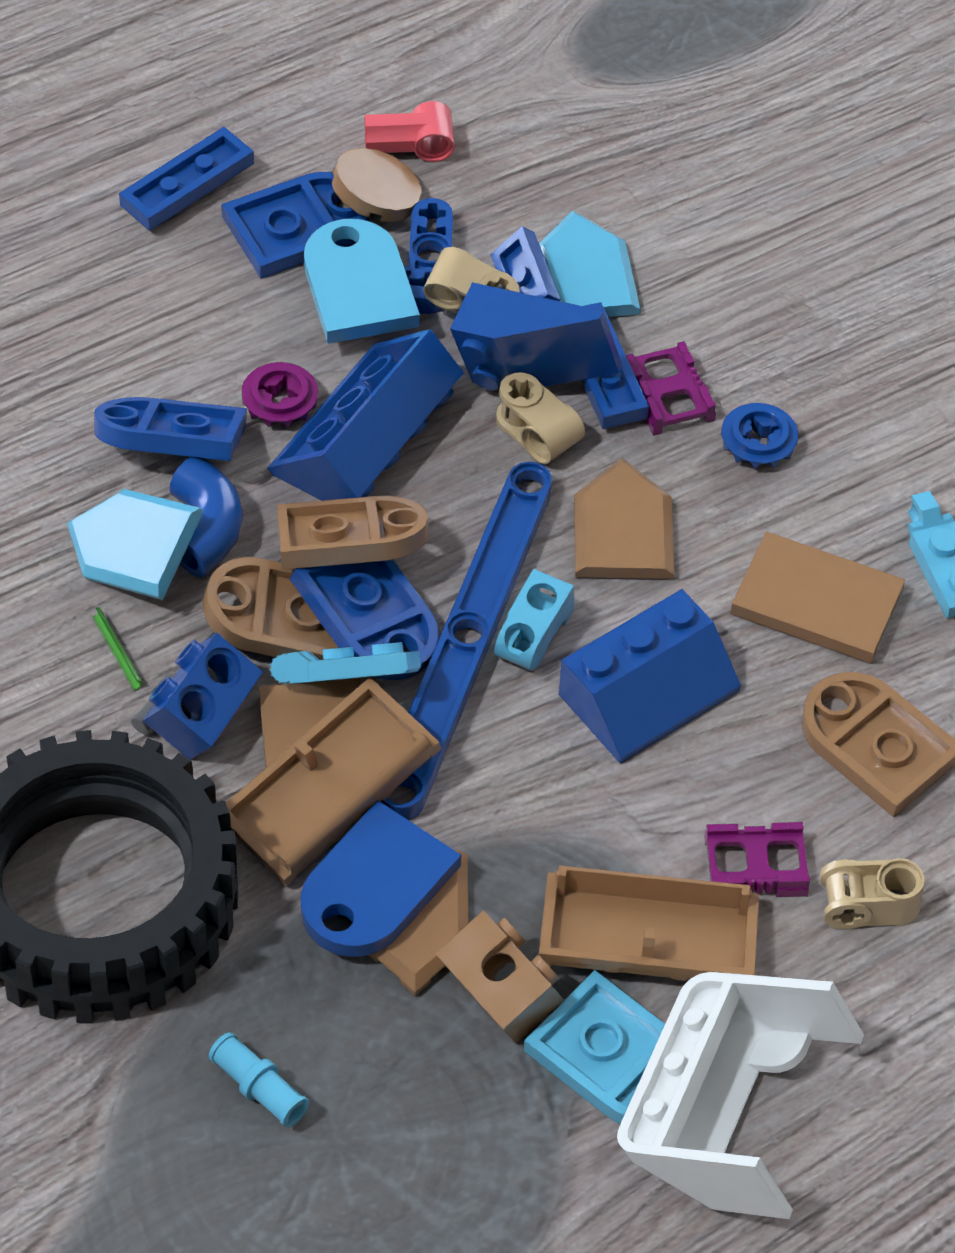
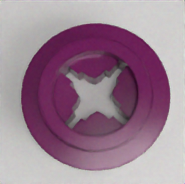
[241,362,318,428]

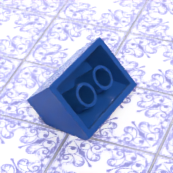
[558,589,741,764]

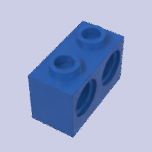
[143,633,263,759]

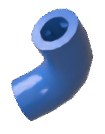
[169,457,244,578]

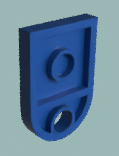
[221,172,370,279]
[94,397,247,461]
[290,559,438,680]
[301,800,462,957]

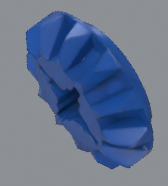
[721,403,798,469]

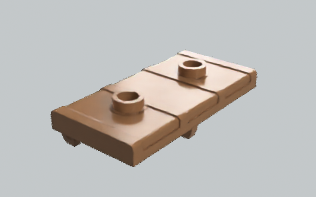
[226,677,441,887]
[539,865,759,981]

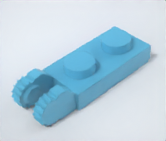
[269,642,421,684]

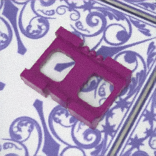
[626,341,716,436]
[704,822,810,897]

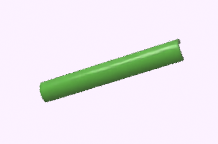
[92,607,143,691]

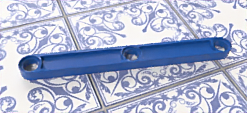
[381,461,552,820]

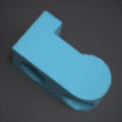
[494,569,574,671]

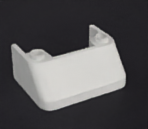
[617,972,864,1219]

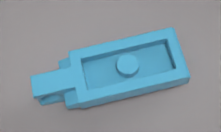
[908,491,955,619]

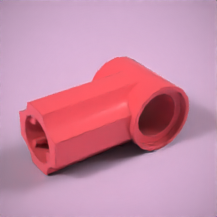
[364,101,455,162]

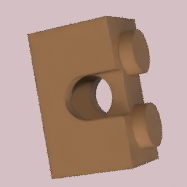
[435,910,564,1044]

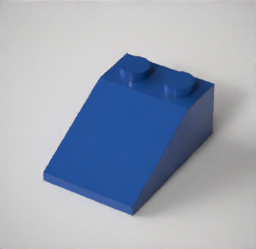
[450,282,623,390]

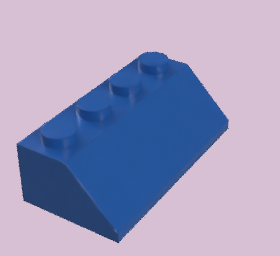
[267,329,464,501]

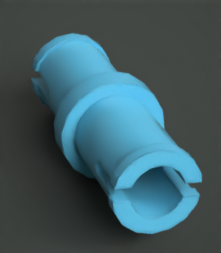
[208,1032,310,1127]

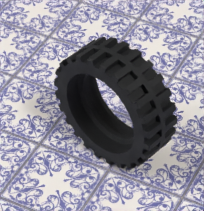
[0,730,239,1023]

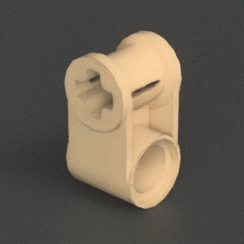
[423,247,520,314]
[495,372,585,464]
[819,858,925,930]

